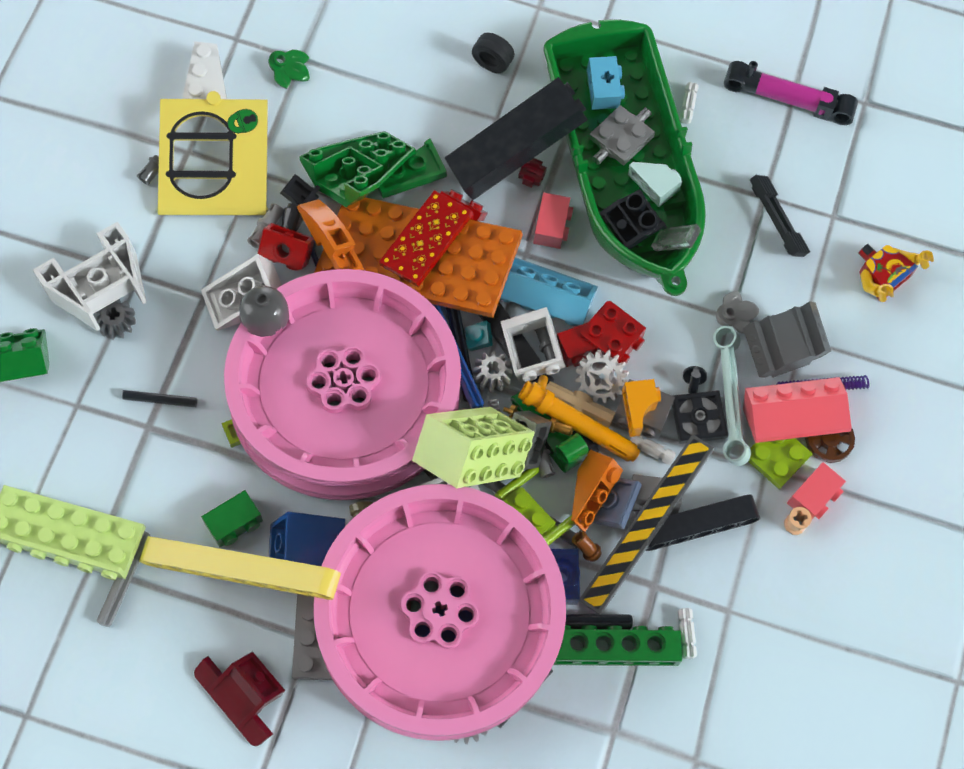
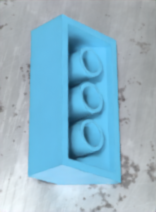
[500,257,598,326]

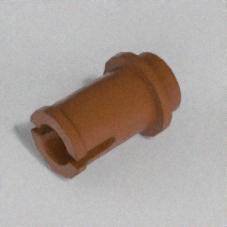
[572,531,602,562]

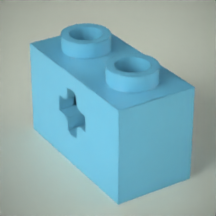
[587,56,625,110]

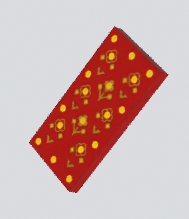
[379,190,474,287]

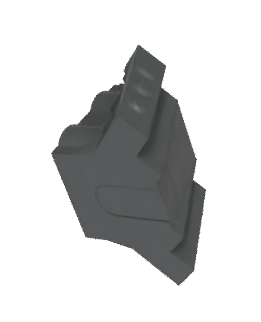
[743,301,831,378]

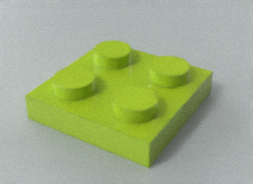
[748,438,813,490]

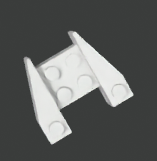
[33,222,146,331]

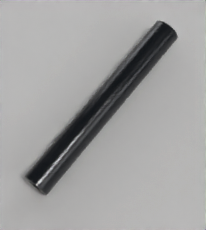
[122,390,198,407]

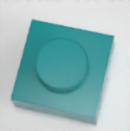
[465,321,493,352]

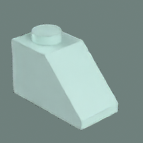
[628,162,682,207]

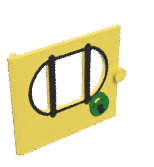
[158,91,268,215]

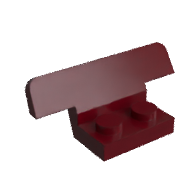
[194,651,286,746]

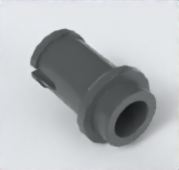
[137,155,159,185]

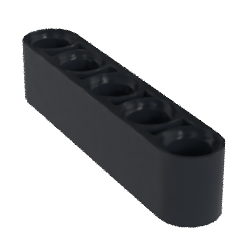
[645,494,760,551]

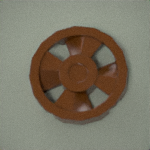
[805,429,855,463]

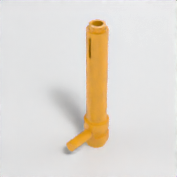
[518,375,640,462]

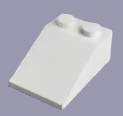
[201,254,282,331]

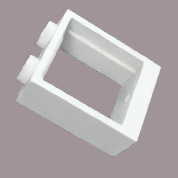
[500,307,565,382]

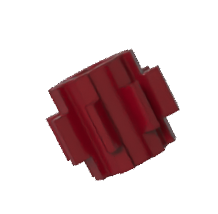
[518,158,547,188]

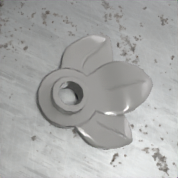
[716,291,759,334]

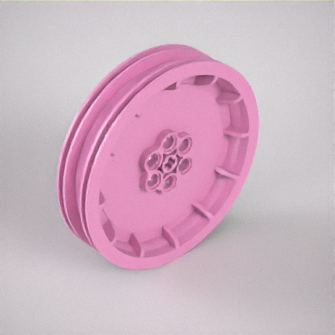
[224,269,461,500]
[314,484,566,741]

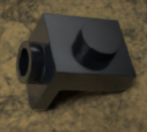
[280,174,321,205]

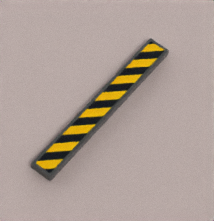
[579,434,714,614]

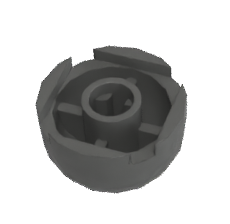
[239,286,289,337]

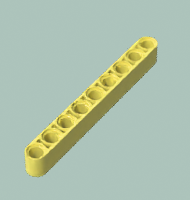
[139,536,341,600]

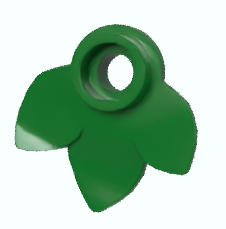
[268,49,310,89]

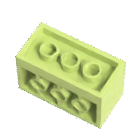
[412,407,535,488]

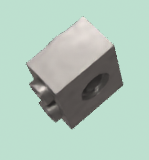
[613,379,675,439]

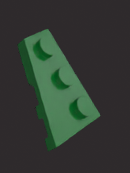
[378,138,447,199]

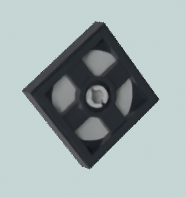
[672,390,728,444]

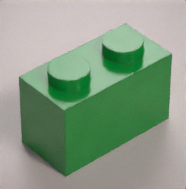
[201,490,263,548]

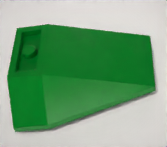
[299,131,415,207]

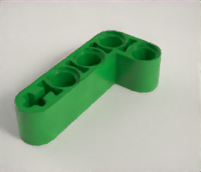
[510,391,589,473]

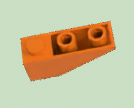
[571,450,623,532]

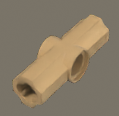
[546,381,616,428]

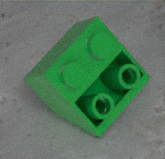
[0,328,49,382]

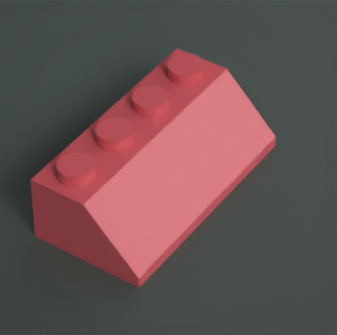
[743,377,852,443]

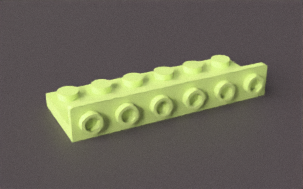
[0,485,146,580]

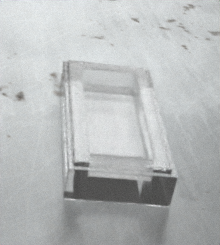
[651,225,701,251]

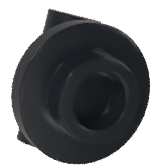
[683,366,707,394]

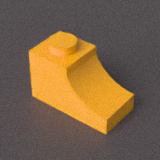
[622,379,661,437]

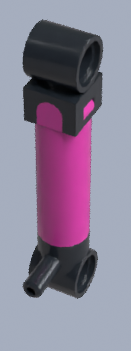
[724,61,858,125]

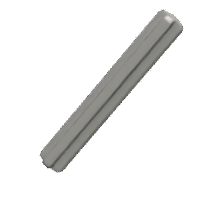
[97,531,150,627]

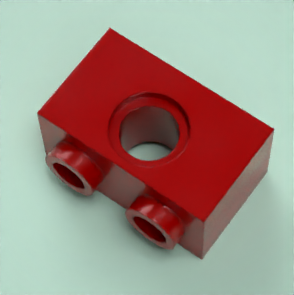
[257,223,315,271]

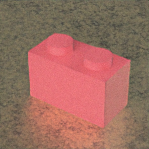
[533,192,573,249]
[787,462,846,519]

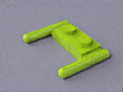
[495,468,575,546]

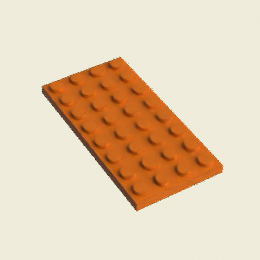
[314,197,523,318]

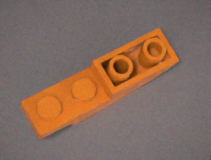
[297,199,364,271]

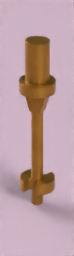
[503,404,573,436]

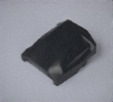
[600,189,667,249]

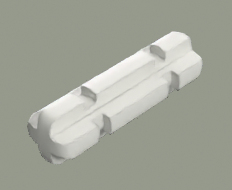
[679,82,698,124]
[630,435,676,465]
[678,608,697,659]

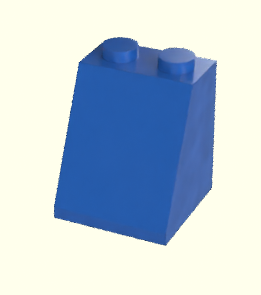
[269,512,345,566]

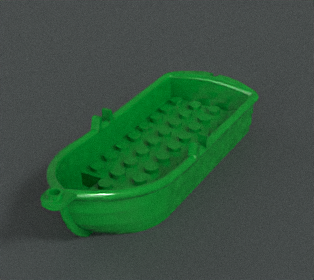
[543,19,706,296]

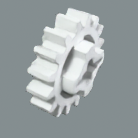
[575,350,629,403]

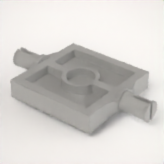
[589,105,655,166]

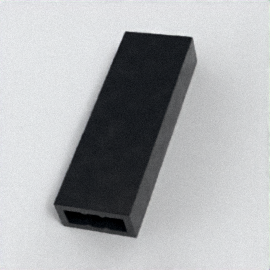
[444,77,588,200]

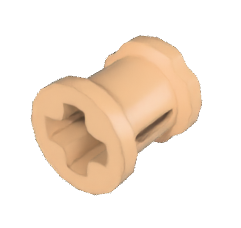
[784,507,812,535]

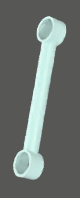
[713,326,751,466]

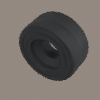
[472,32,515,73]

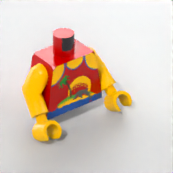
[858,244,934,302]

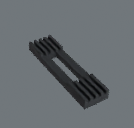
[750,174,810,257]

